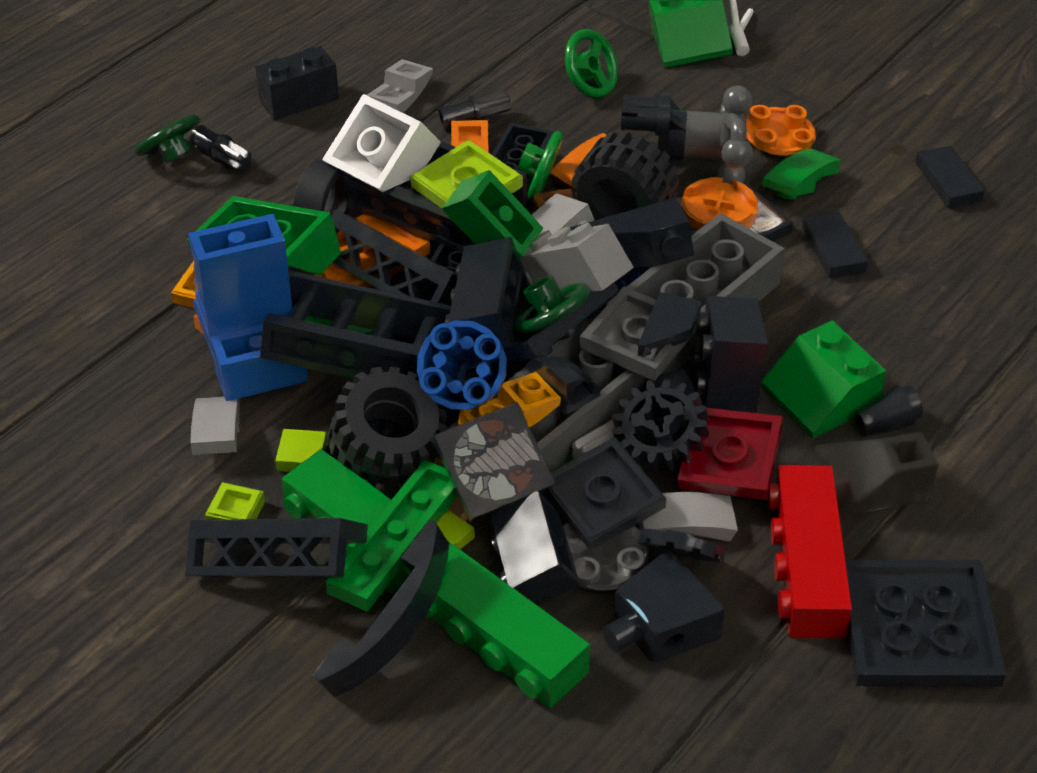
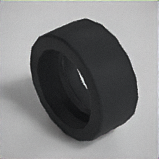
[293,159,349,215]

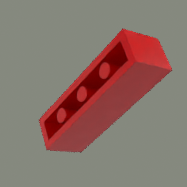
[767,465,852,638]

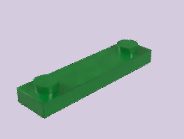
[326,460,458,612]

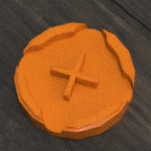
[681,177,758,229]

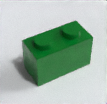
[441,170,543,258]

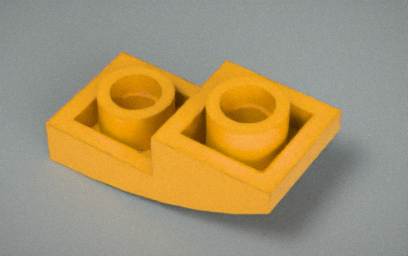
[458,372,561,427]

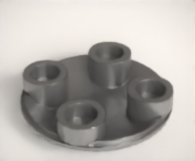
[563,523,649,591]

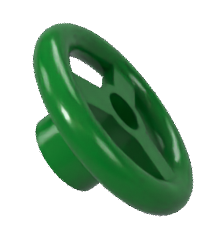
[565,29,618,99]
[517,130,564,202]

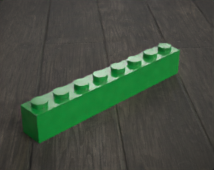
[281,449,590,708]

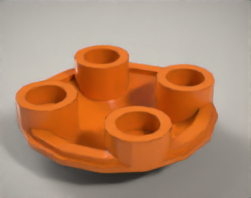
[746,105,816,156]

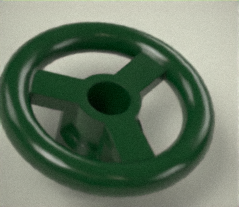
[134,114,200,163]
[514,275,590,334]

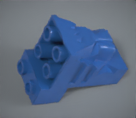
[188,214,308,401]

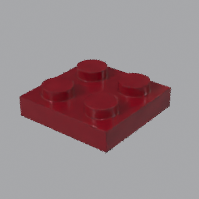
[678,408,783,500]

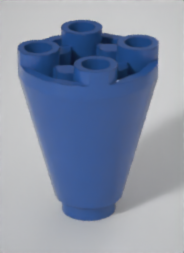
[417,320,507,410]

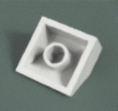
[322,94,441,192]

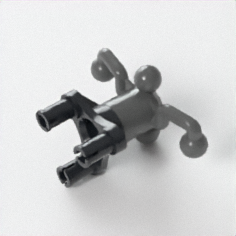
[621,85,753,184]

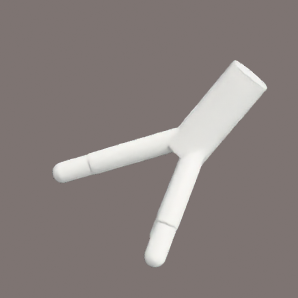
[728,0,754,56]

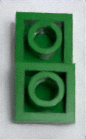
[762,148,841,200]

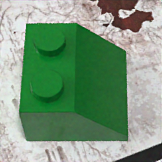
[648,0,733,68]
[761,320,886,439]

